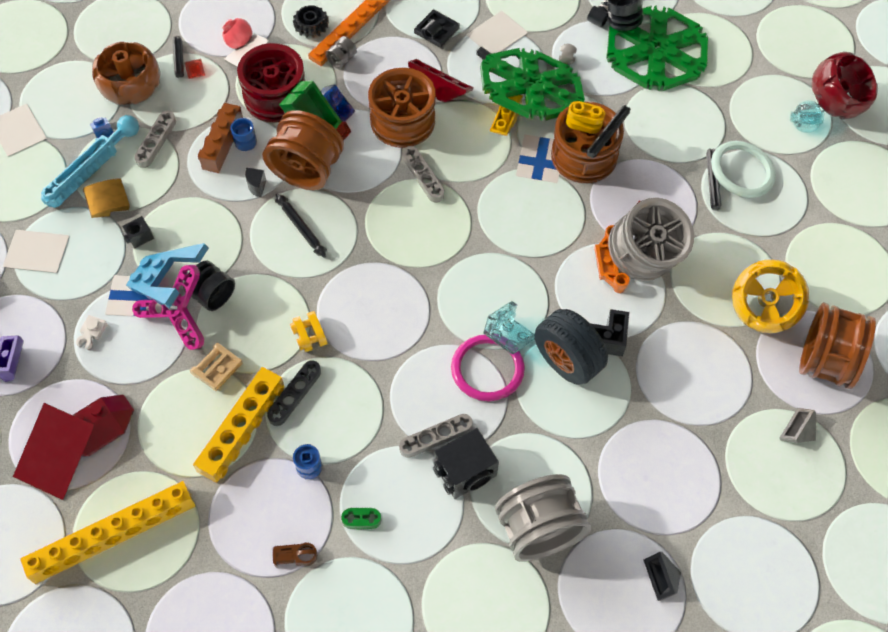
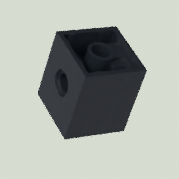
[432,428,499,500]

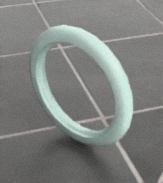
[711,141,775,198]

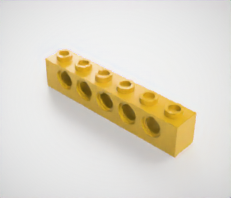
[193,367,284,483]

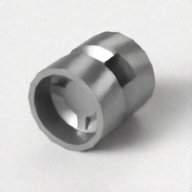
[325,36,357,69]

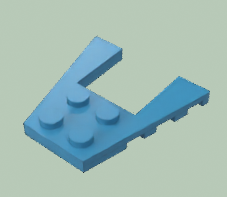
[126,243,209,308]

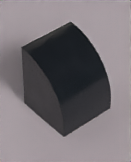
[245,168,266,198]

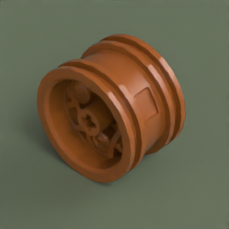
[262,111,344,190]

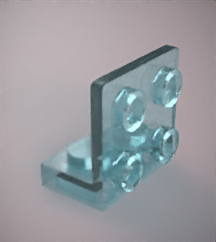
[483,301,535,354]

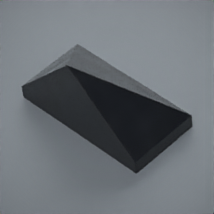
[643,552,681,601]

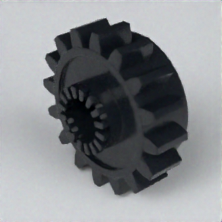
[293,5,329,38]

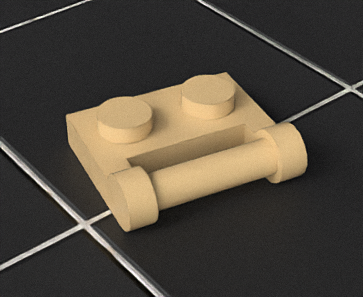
[190,343,243,391]

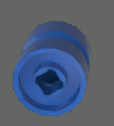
[231,118,257,151]
[293,444,322,479]

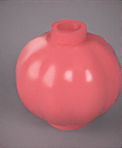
[222,18,253,49]

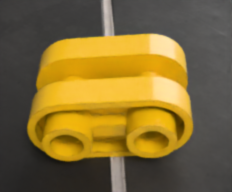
[566,101,605,134]
[290,311,327,353]

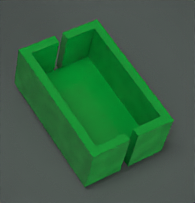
[279,81,342,129]

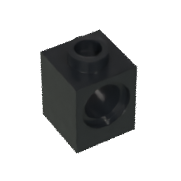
[122,216,154,249]

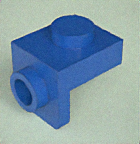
[90,117,114,138]

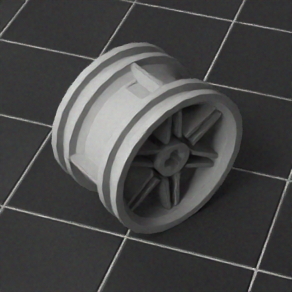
[608,198,694,281]
[494,474,591,562]

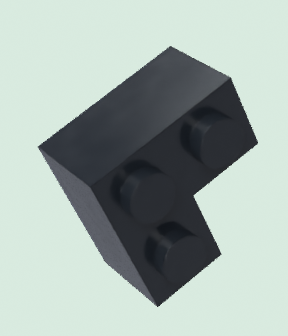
[590,309,630,357]

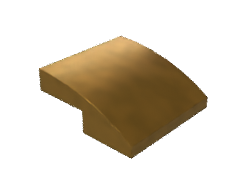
[83,178,130,218]

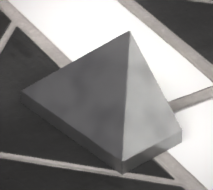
[779,408,816,443]

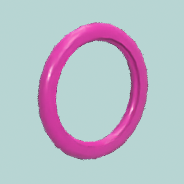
[451,334,525,402]

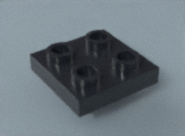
[414,9,460,48]

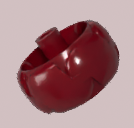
[812,52,878,120]

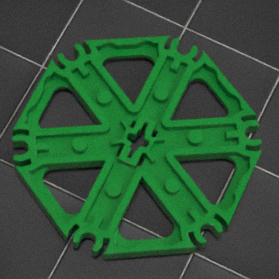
[606,5,708,91]
[480,48,585,121]

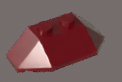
[408,59,474,102]
[73,394,134,457]

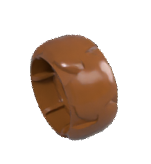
[92,42,161,105]

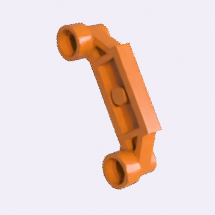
[594,225,630,293]

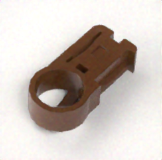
[273,542,318,568]

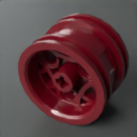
[237,43,305,123]

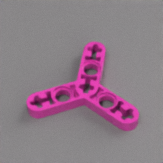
[132,265,204,350]

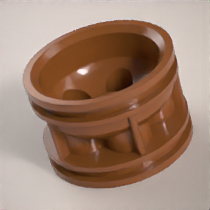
[551,102,624,183]

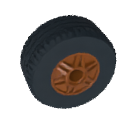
[535,309,608,385]

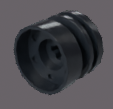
[607,0,643,31]
[183,260,235,311]

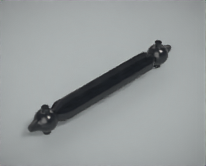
[275,193,327,258]

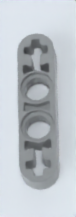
[134,111,176,168]
[403,146,444,203]
[399,414,473,458]

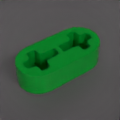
[341,508,381,529]

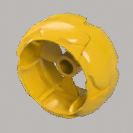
[732,259,809,333]

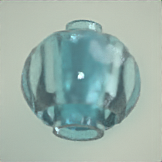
[790,100,824,133]

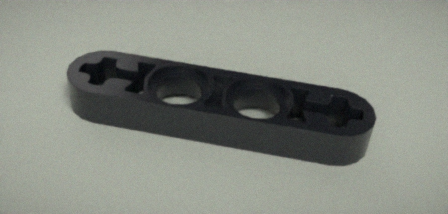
[267,360,321,426]

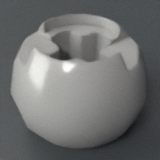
[559,44,577,65]

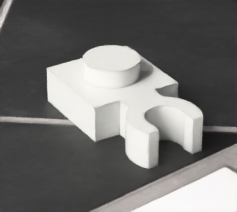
[76,315,108,350]

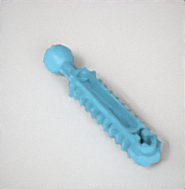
[41,115,139,208]

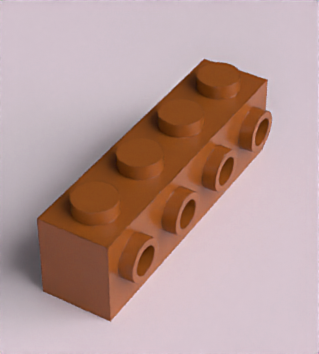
[198,103,243,173]

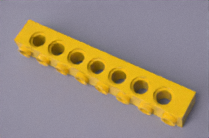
[20,481,196,584]

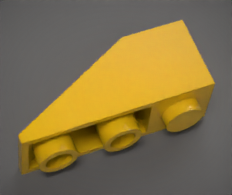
[490,95,523,136]

